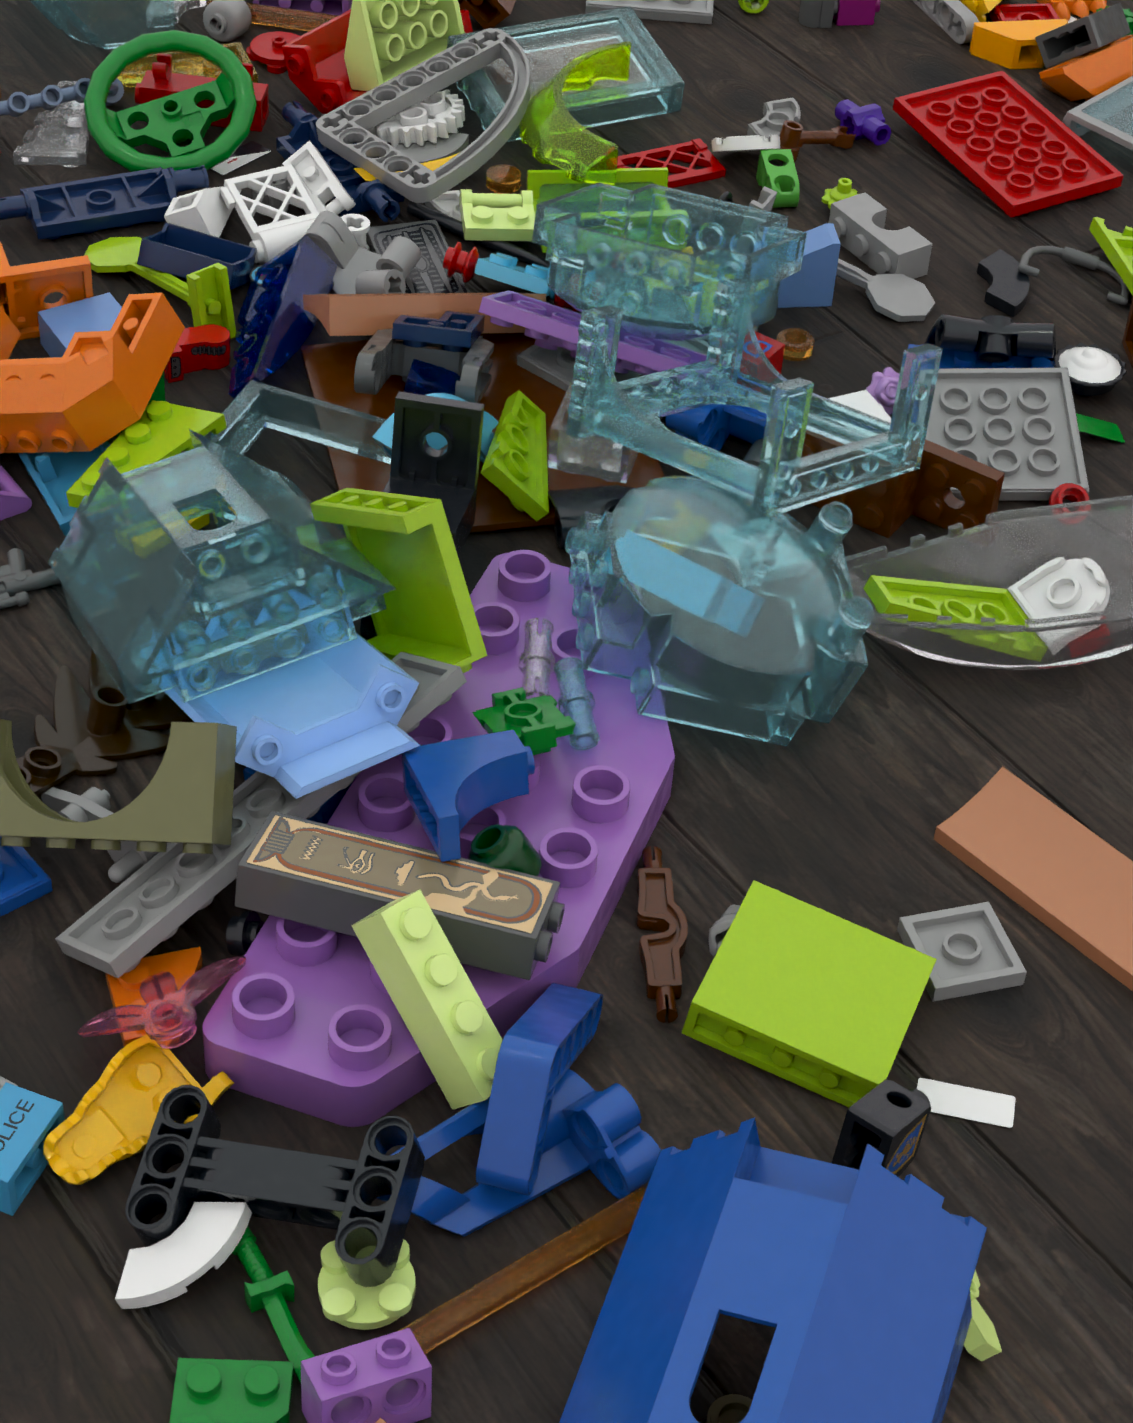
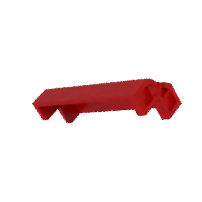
[281,9,474,114]

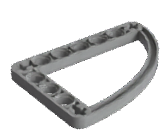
[316,28,531,203]

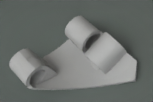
[302,211,421,294]

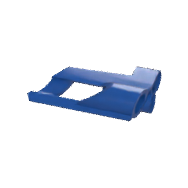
[666,377,831,476]
[376,1069,661,1237]

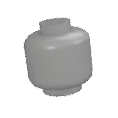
[203,0,252,42]

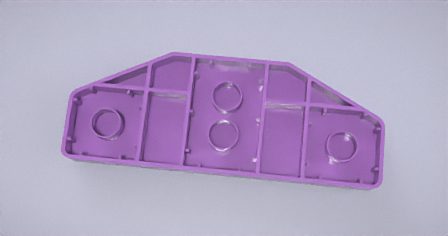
[202,550,675,1127]

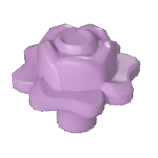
[866,367,912,415]

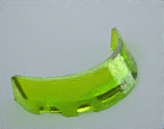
[518,41,631,185]

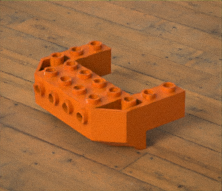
[0,293,185,454]

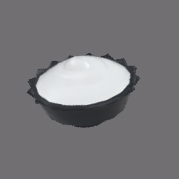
[1053,342,1127,396]

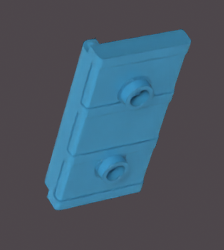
[17,441,140,536]

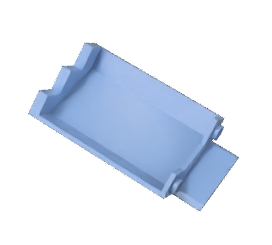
[139,581,420,799]

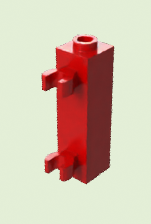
[135,53,269,132]

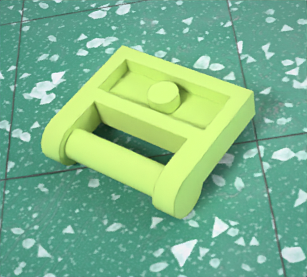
[459,189,538,241]

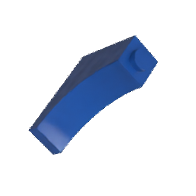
[402,730,535,862]

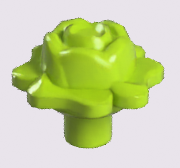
[821,178,858,210]

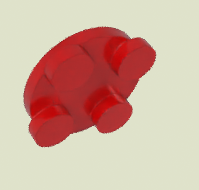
[246,31,300,74]

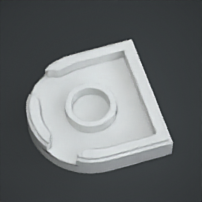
[1007,556,1110,650]

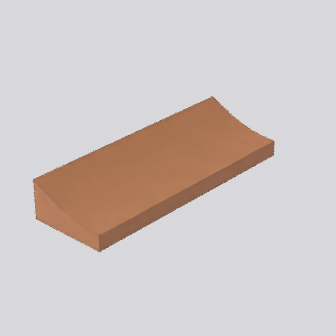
[303,292,546,336]
[934,767,1133,992]

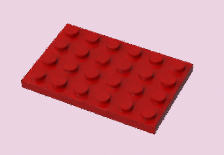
[893,70,1124,218]

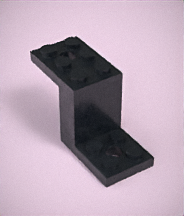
[360,392,484,640]

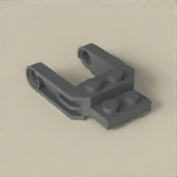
[354,329,494,403]

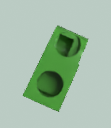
[756,149,800,208]

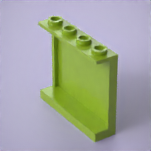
[310,488,487,673]
[681,880,937,1108]

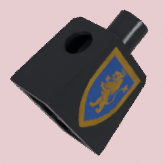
[832,1080,931,1177]

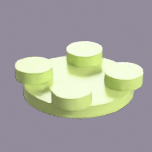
[318,1239,416,1330]

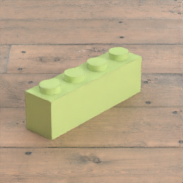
[351,890,503,1110]

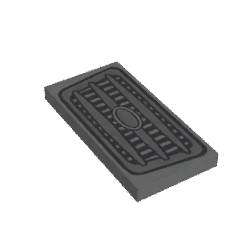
[366,219,471,293]

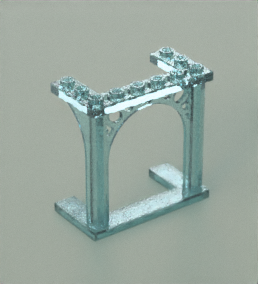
[566,277,943,518]

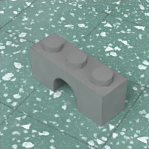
[828,192,932,279]

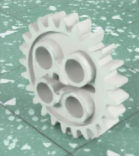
[356,89,465,147]

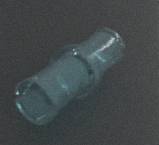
[554,657,600,750]

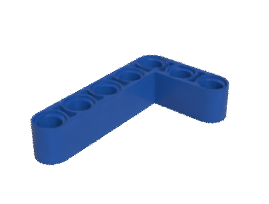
[476,983,603,1196]

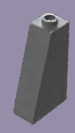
[1035,2,1131,68]

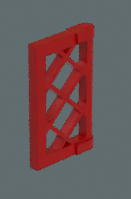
[606,138,726,189]

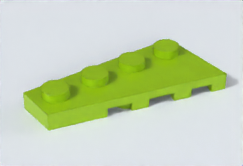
[66,400,227,514]

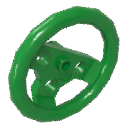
[84,30,257,172]

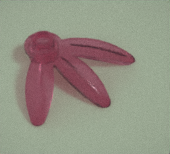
[77,956,246,1049]

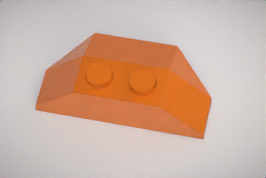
[1039,34,1133,102]

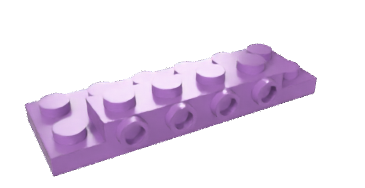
[479,290,723,387]

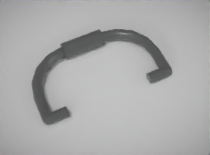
[1018,246,1130,305]

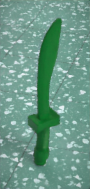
[232,1226,315,1384]

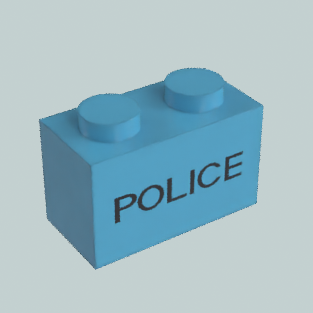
[0,1082,65,1216]

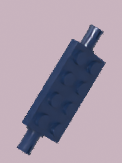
[276,101,404,222]
[0,165,209,240]

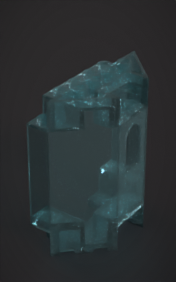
[48,429,396,704]

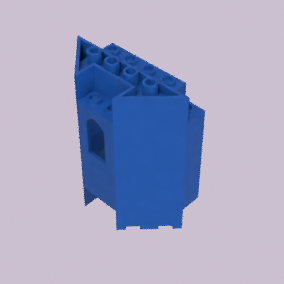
[559,1117,987,1423]

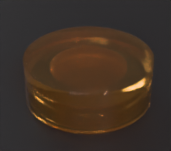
[486,164,521,194]
[776,328,814,361]

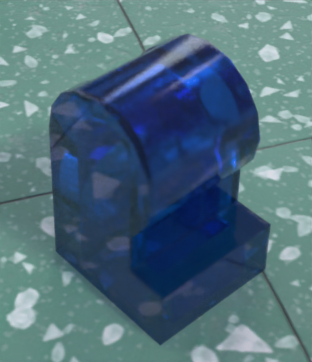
[404,359,461,395]

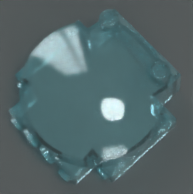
[532,182,807,341]
[565,476,874,746]

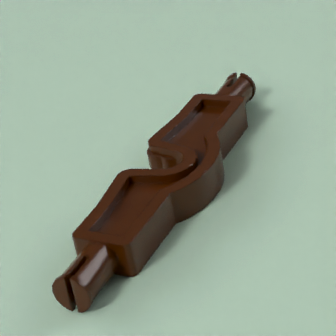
[637,846,688,1023]

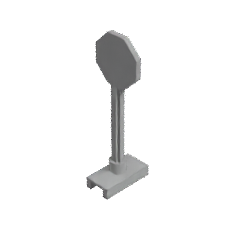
[731,186,935,322]

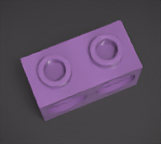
[301,1328,432,1423]

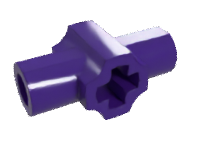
[835,99,891,146]

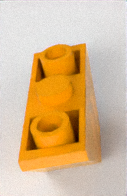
[969,19,1068,69]

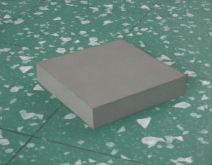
[897,902,1027,1002]

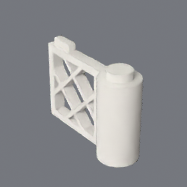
[220,164,319,266]

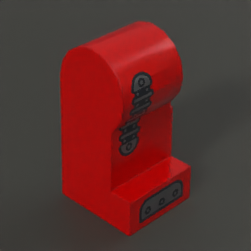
[164,324,231,383]

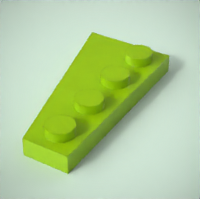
[481,390,549,522]
[863,575,1047,656]

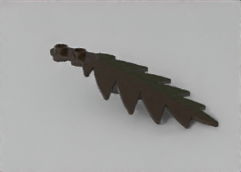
[16,612,208,796]

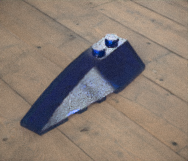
[229,235,338,399]

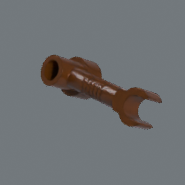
[777,120,856,162]

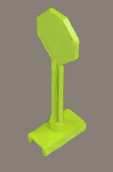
[84,237,237,339]

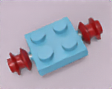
[443,242,591,313]

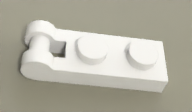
[282,140,356,215]

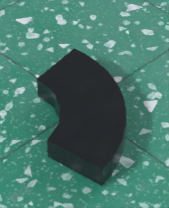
[977,249,1030,317]

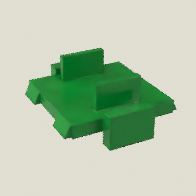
[472,687,576,755]

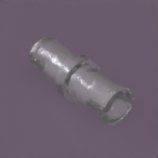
[519,618,556,699]

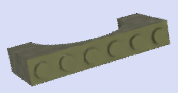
[0,719,237,854]

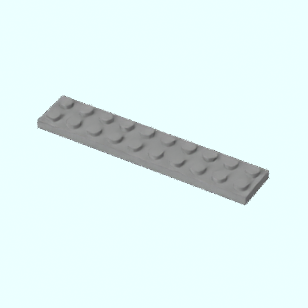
[55,652,467,978]

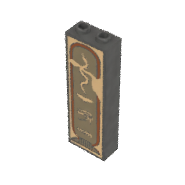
[235,811,565,980]

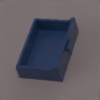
[137,222,257,290]

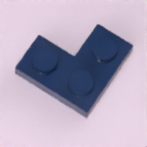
[392,311,485,352]

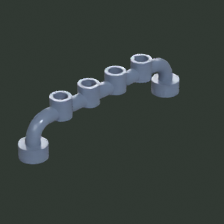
[0,78,124,117]

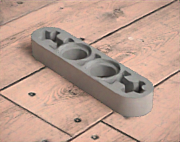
[912,0,979,44]

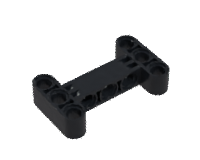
[125,1085,425,1287]

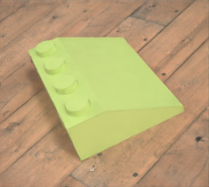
[344,0,466,91]

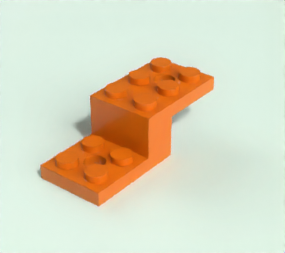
[0,242,93,340]

